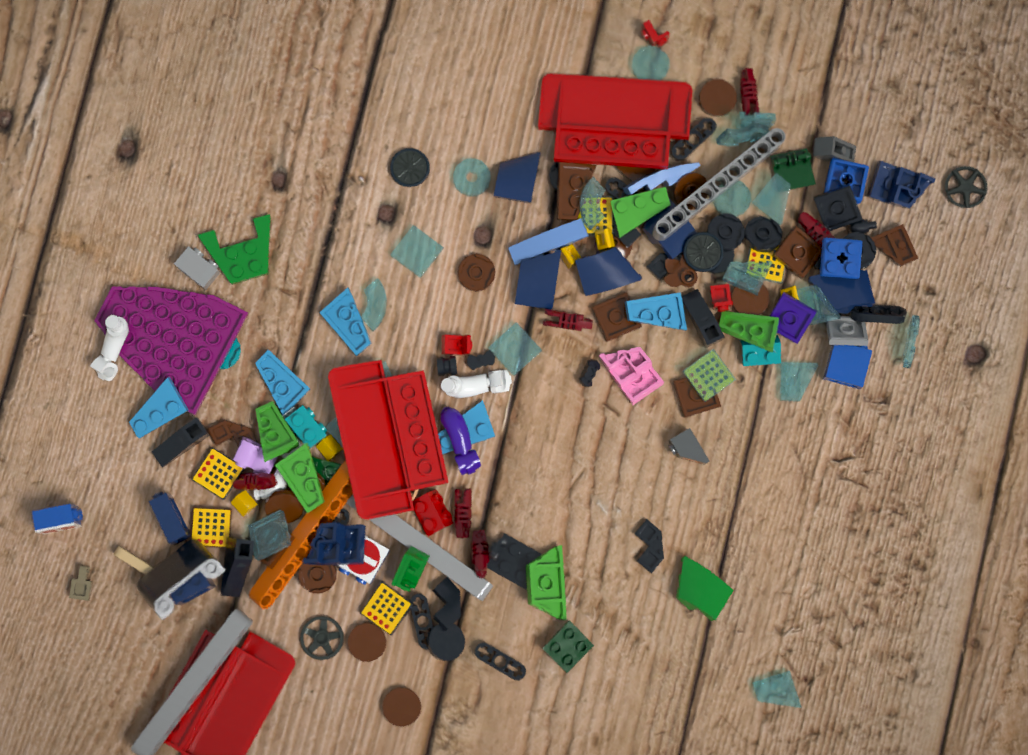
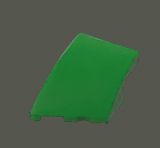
[676,556,734,621]

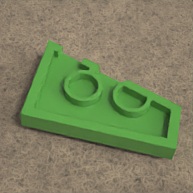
[610,187,670,238]
[719,311,779,353]
[255,401,299,463]
[275,443,325,513]

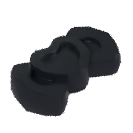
[467,350,495,370]
[579,359,600,387]

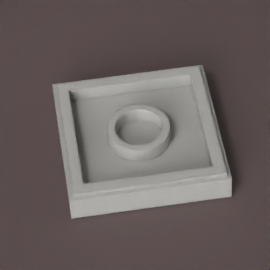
[825,316,868,346]

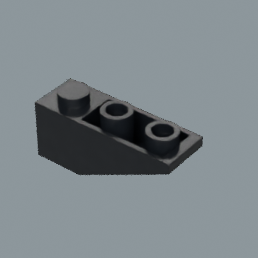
[681,289,725,348]
[152,417,210,468]
[220,537,254,597]

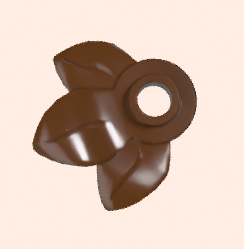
[664,255,698,287]

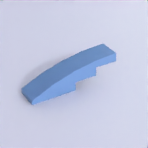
[622,162,701,195]
[508,218,589,265]

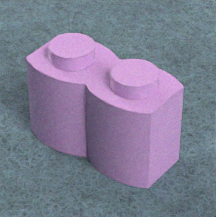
[233,437,277,473]

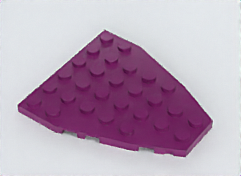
[94,287,249,415]

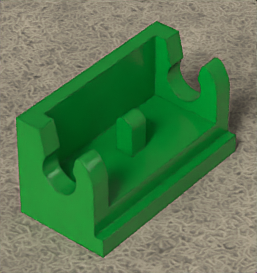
[391,546,430,592]

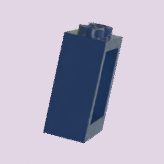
[149,492,191,545]
[170,571,216,605]

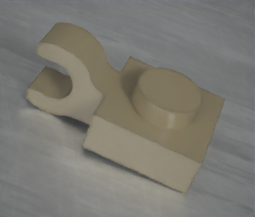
[69,566,93,601]

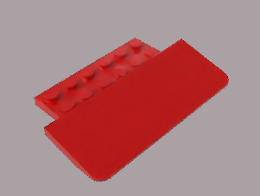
[538,73,693,169]
[328,360,449,520]
[163,630,296,755]

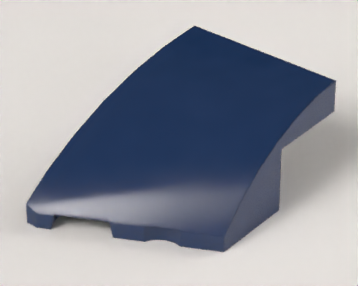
[494,152,541,204]
[867,161,936,209]
[642,199,697,259]
[575,246,643,296]
[515,250,561,310]
[808,270,875,314]
[303,522,366,565]

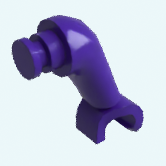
[440,407,481,475]

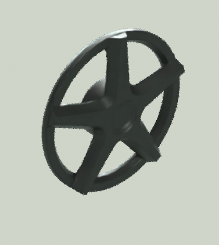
[945,166,988,208]
[300,616,344,660]

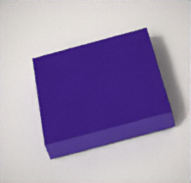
[770,292,817,344]

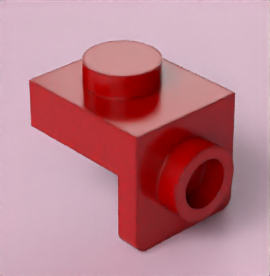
[641,20,670,48]
[710,284,733,312]
[441,334,472,356]

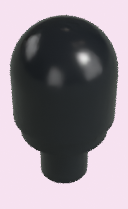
[850,219,877,234]

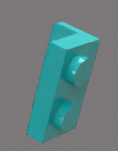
[740,335,781,366]
[285,405,327,449]

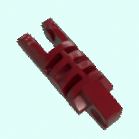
[740,68,759,116]
[798,212,834,247]
[543,309,593,331]
[232,472,278,490]
[454,488,472,538]
[471,530,489,579]

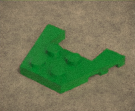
[198,214,271,285]

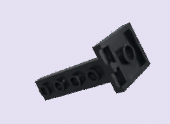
[487,533,542,590]

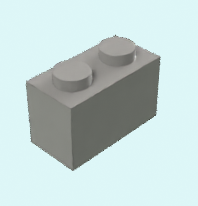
[174,246,220,291]

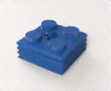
[824,158,869,204]
[820,238,863,279]

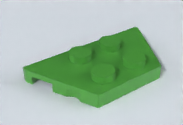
[526,545,567,620]

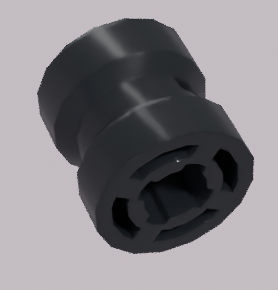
[437,356,457,376]

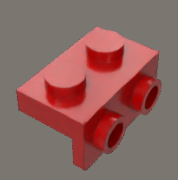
[412,490,454,537]

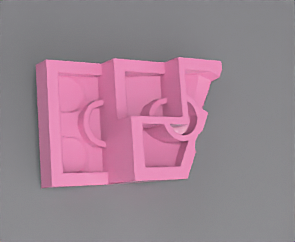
[599,347,664,405]

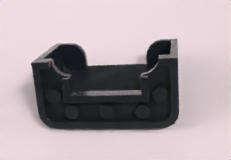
[137,539,225,620]

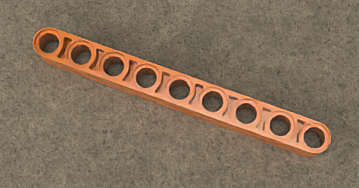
[249,460,353,609]

